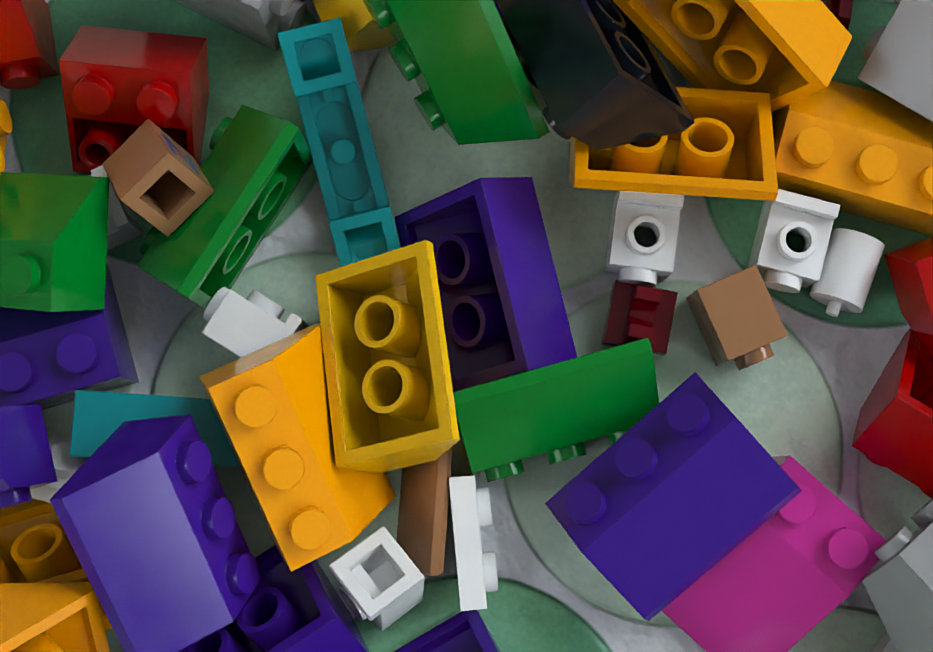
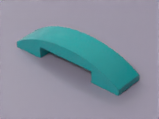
[277,17,401,267]

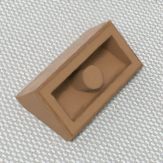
[396,447,453,576]

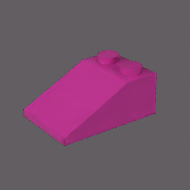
[662,455,886,652]

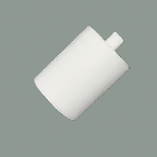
[809,228,885,317]

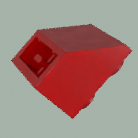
[59,25,209,173]

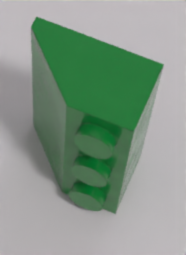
[363,0,550,145]
[137,105,313,309]
[0,172,110,312]
[453,338,659,482]

